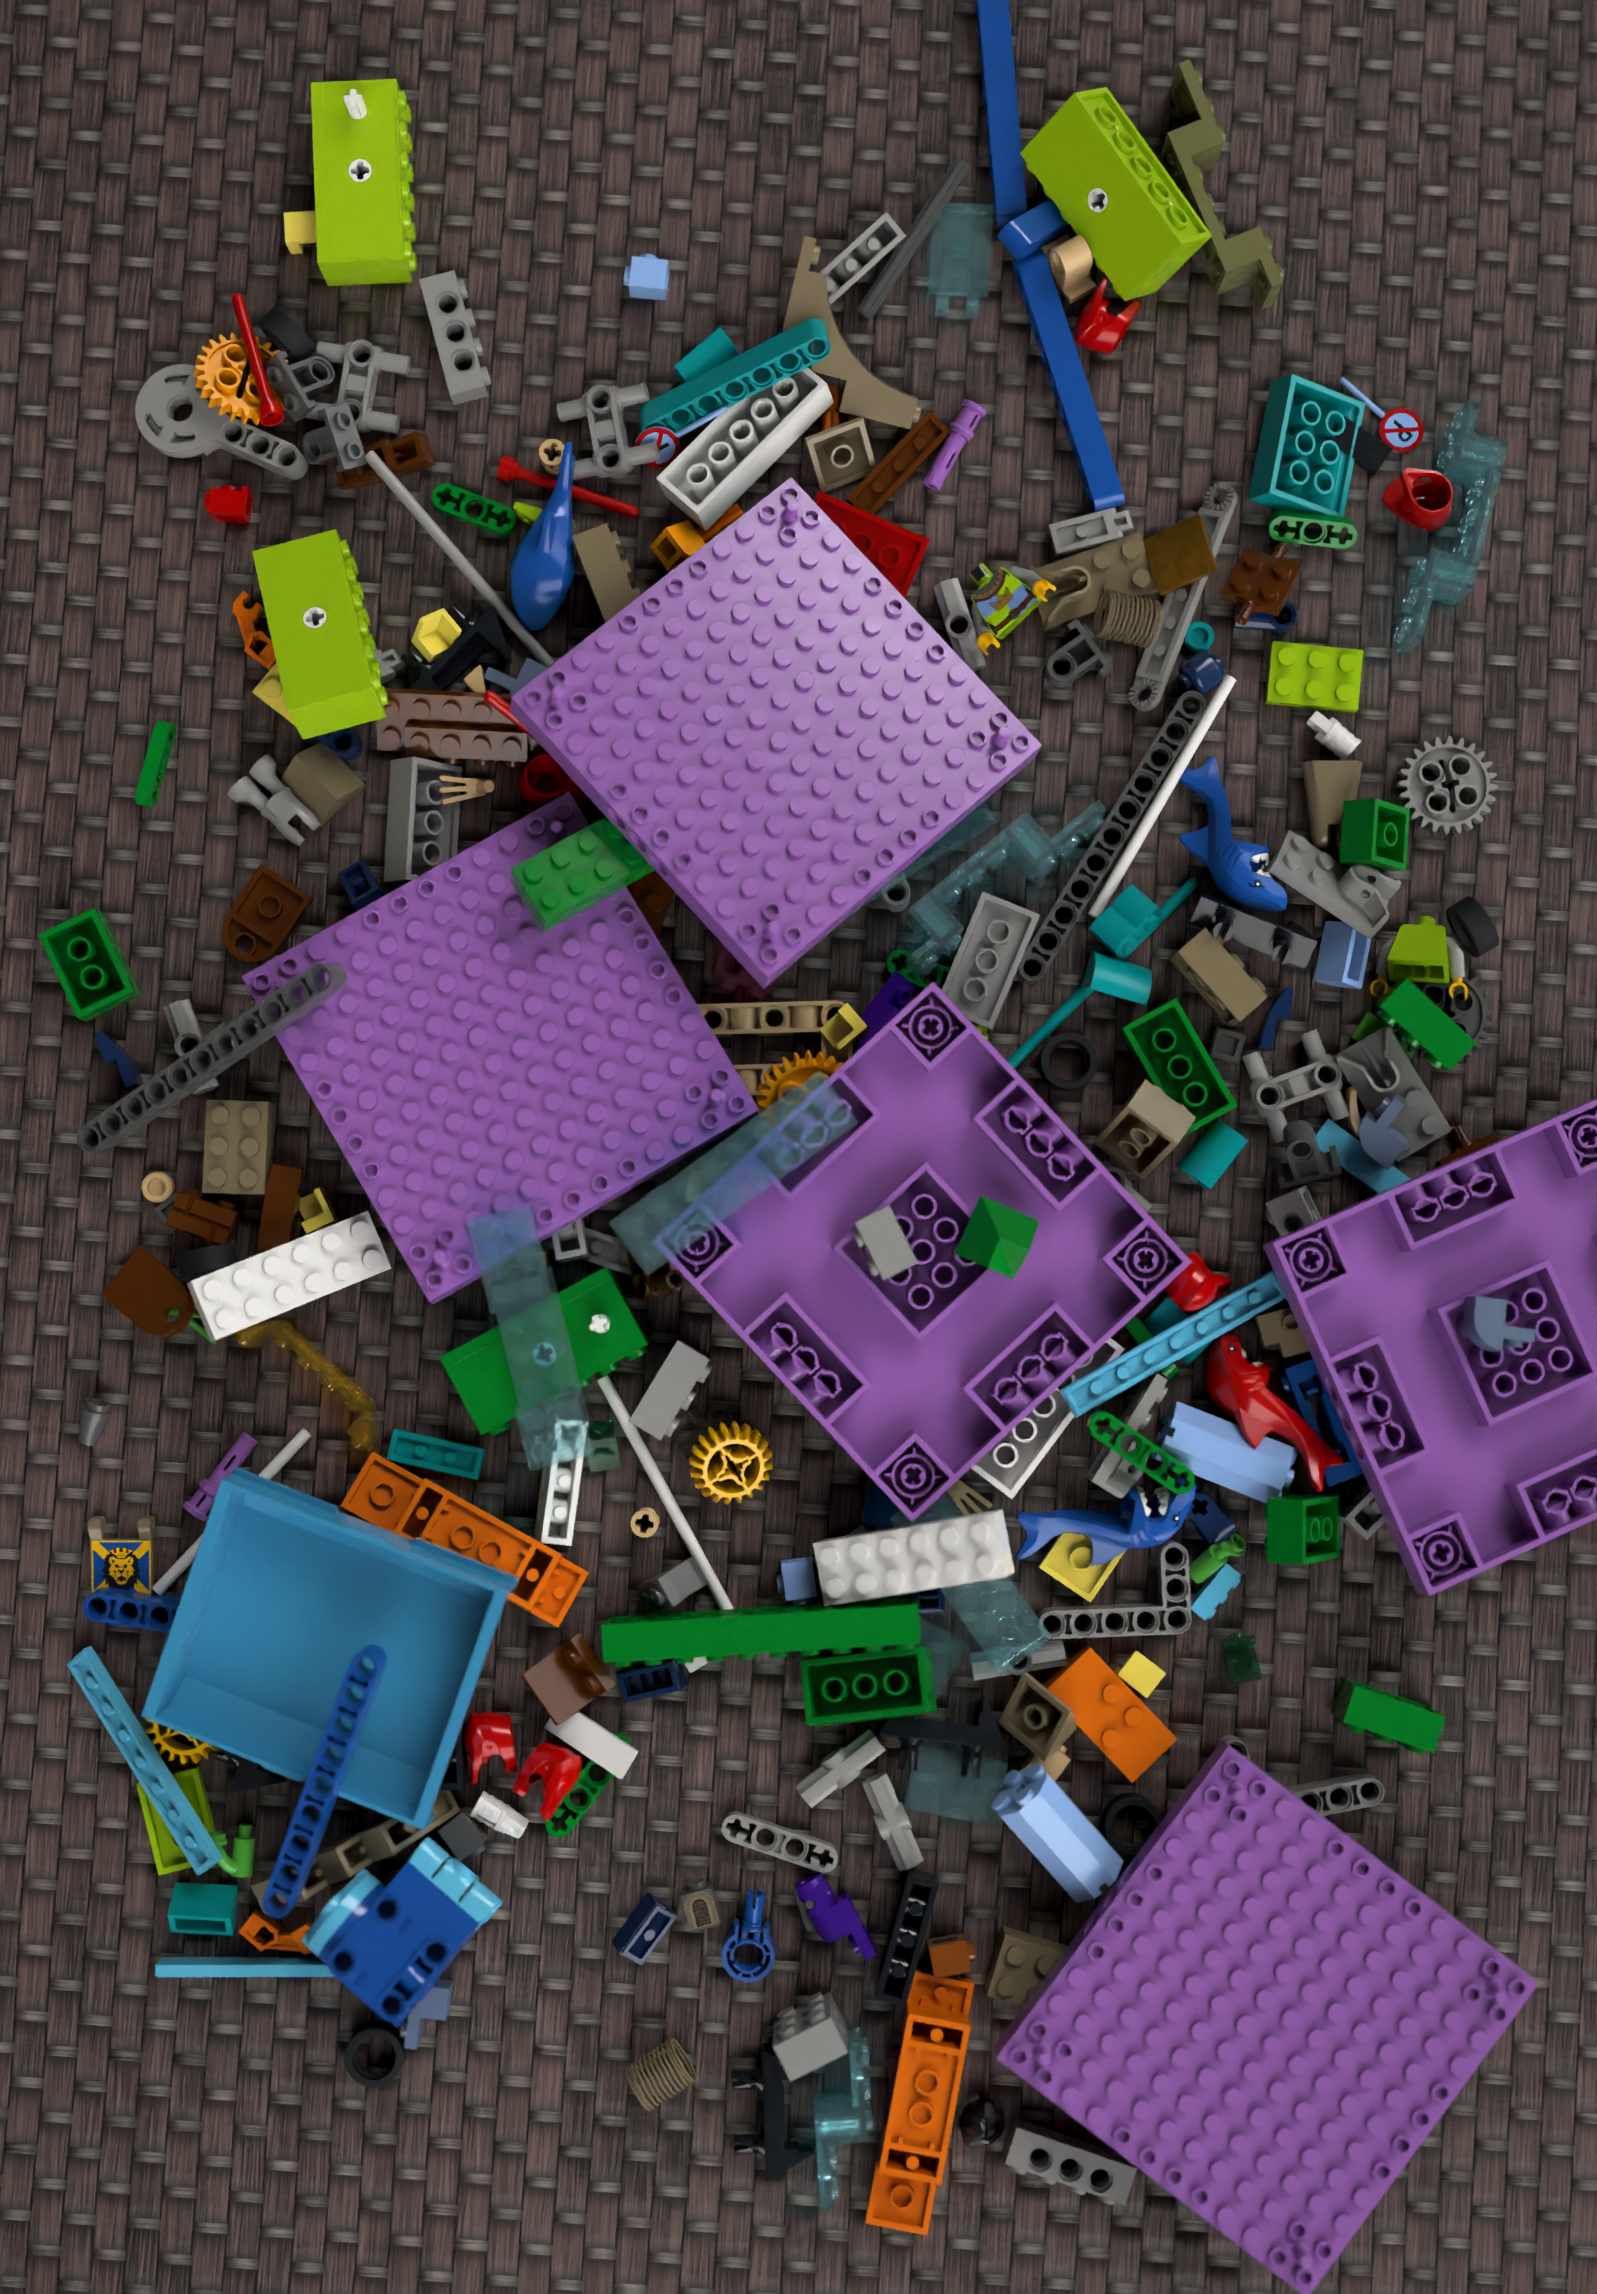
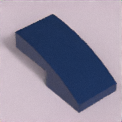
[1255,987,1294,1050]
[94,1031,144,1090]

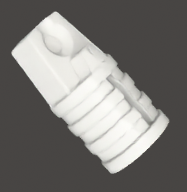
[1307,711,1361,760]
[469,1790,529,1839]

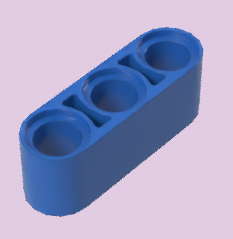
[997,199,1072,261]

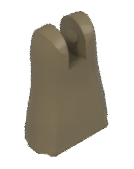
[1302,760,1362,848]

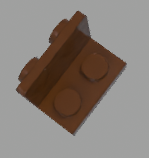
[522,1633,616,1726]

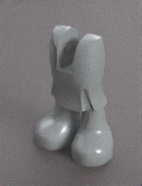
[227,754,320,846]

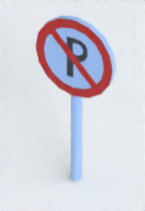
[1340,377,1424,453]
[635,406,727,468]

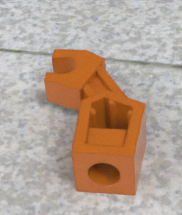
[232,591,276,671]
[239,1908,312,1955]

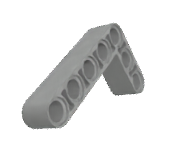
[1035,1540,1192,1639]
[1216,1735,1385,1816]

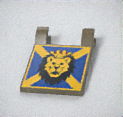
[88,1516,155,1601]

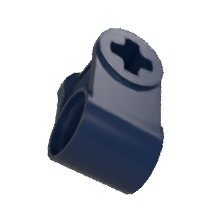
[1187,1490,1237,1546]

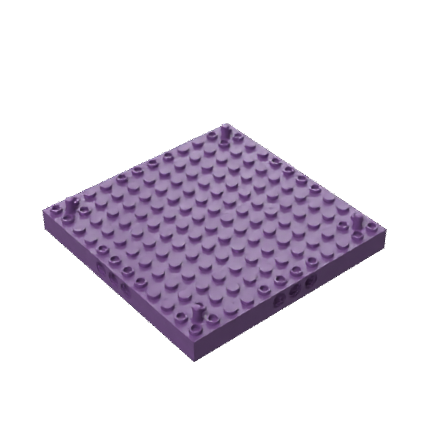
[510,477,1042,989]
[242,792,759,1305]
[652,982,1192,1522]
[1263,1098,1597,1596]
[993,1739,1539,2294]

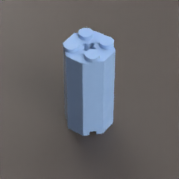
[1151,1400,1298,1504]
[991,1764,1124,1903]

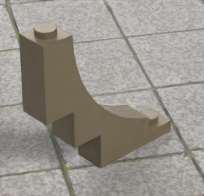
[782,235,922,429]
[251,1790,460,1915]

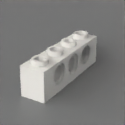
[533,1415,588,1546]

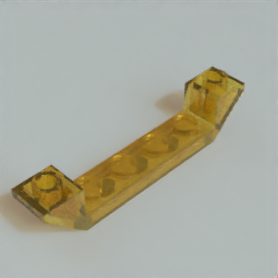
[234,1320,378,1452]

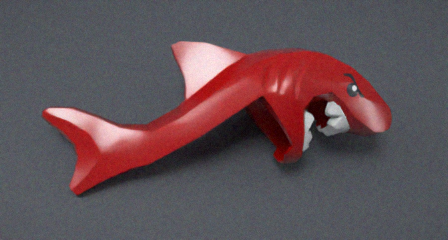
[1204,1330,1343,1492]

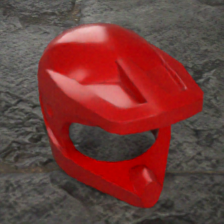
[1074,277,1141,354]
[1382,468,1453,531]
[519,754,587,810]
[1164,1252,1233,1312]
[464,1711,518,1784]
[512,1742,582,1821]

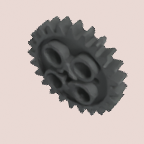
[1394,969,1494,1062]

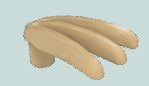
[438,775,494,805]
[1345,1087,1361,1139]
[947,1479,992,1515]

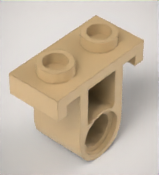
[1040,234,1097,304]

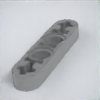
[721,1811,838,1873]

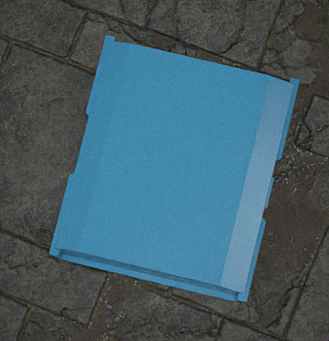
[141,1467,519,1830]

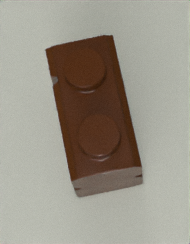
[166,1188,242,1245]

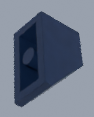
[338,858,386,911]

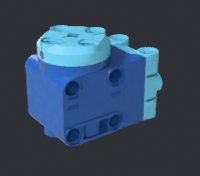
[301,1836,503,2027]

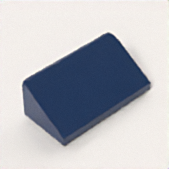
[859,1479,897,1529]
[612,1892,679,1966]

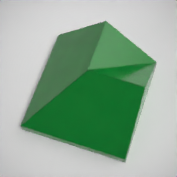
[955,1195,1039,1279]

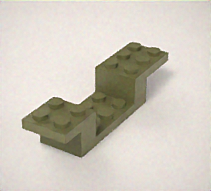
[1159,59,1284,310]

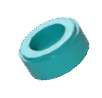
[1183,621,1214,654]

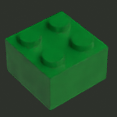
[1339,798,1410,872]

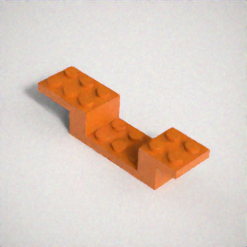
[340,1451,589,1628]
[865,1969,974,2235]

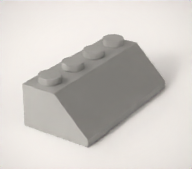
[384,756,462,885]

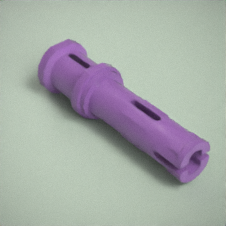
[922,399,987,491]
[182,1432,258,1521]

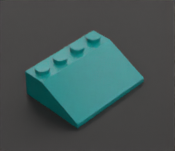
[1248,374,1365,517]

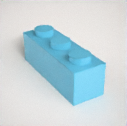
[1191,1563,1241,1620]

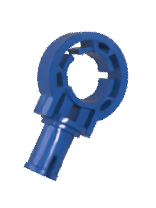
[722,1889,775,1982]

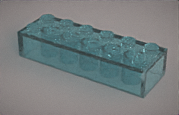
[889,1491,1052,1675]

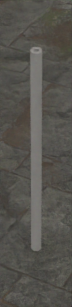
[364,450,555,667]

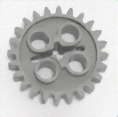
[1395,736,1498,837]

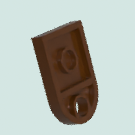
[222,864,314,963]
[101,1245,194,1338]

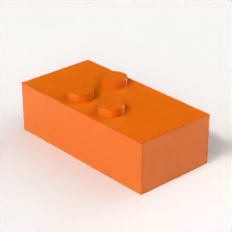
[1043,1643,1178,1783]

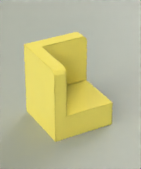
[284,211,316,254]
[411,608,462,663]
[820,1003,868,1053]
[299,1187,340,1234]
[1114,1651,1166,1698]

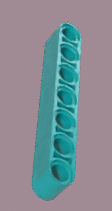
[638,318,831,433]

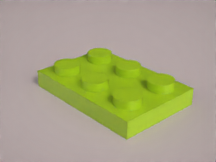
[1265,641,1364,713]
[136,1766,216,1876]

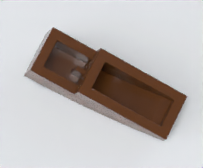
[332,431,436,490]
[256,1162,304,1255]

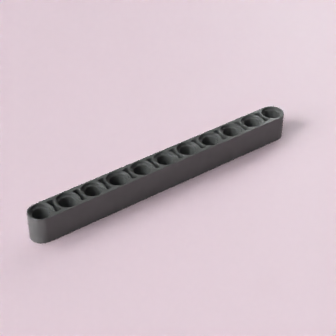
[1017,691,1206,984]
[77,963,347,1152]

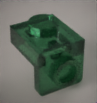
[585,1420,621,1473]
[1222,1632,1262,1685]

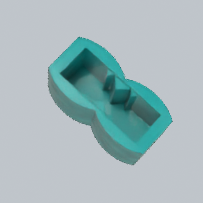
[1089,884,1162,958]

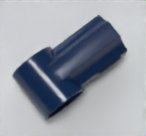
[1234,601,1297,635]
[315,728,363,761]

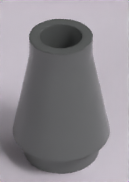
[77,1397,112,1446]

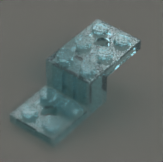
[814,2027,873,2210]

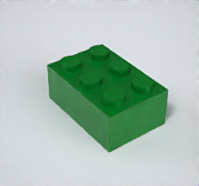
[38,908,143,1022]
[1375,977,1476,1071]
[1264,1493,1340,1565]
[1331,1676,1446,1755]

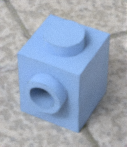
[624,254,670,301]
[777,1556,817,1605]

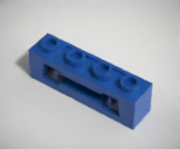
[1278,1356,1364,1487]

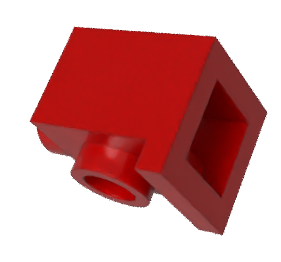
[204,485,254,525]

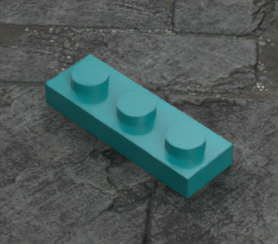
[387,1428,486,1480]

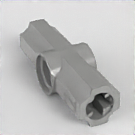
[933,577,987,672]
[163,999,220,1095]
[969,1639,1067,1681]
[795,1727,886,1808]
[862,1771,924,1871]

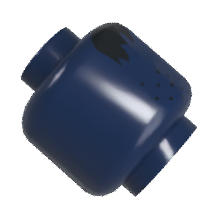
[1176,651,1224,696]

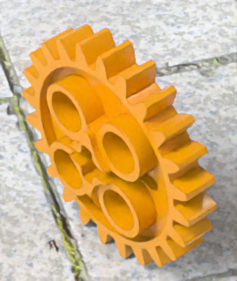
[193,332,289,425]
[756,1050,843,1133]

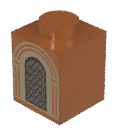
[927,1932,976,1979]

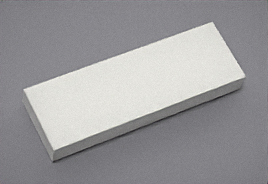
[544,1711,639,1779]

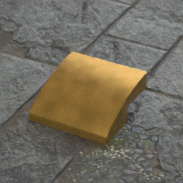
[1144,514,1219,596]

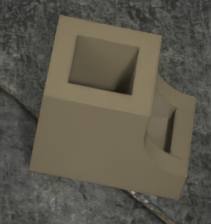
[1254,1306,1309,1358]

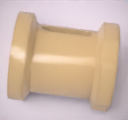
[539,439,564,475]
[631,1507,660,1538]

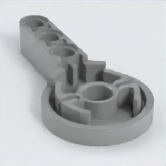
[135,364,308,480]

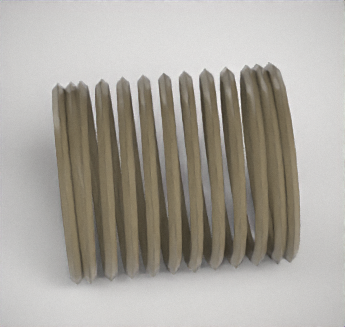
[1093,589,1161,648]
[624,2037,697,2112]

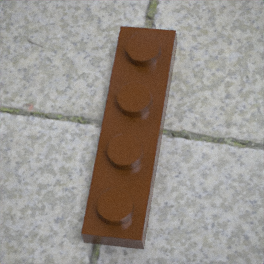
[846,410,951,515]

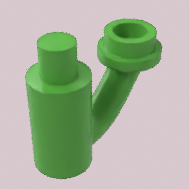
[1189,1534,1246,1583]
[208,1823,255,1878]

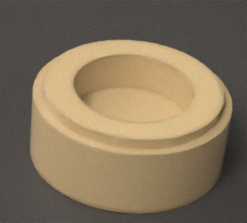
[141,1172,175,1203]

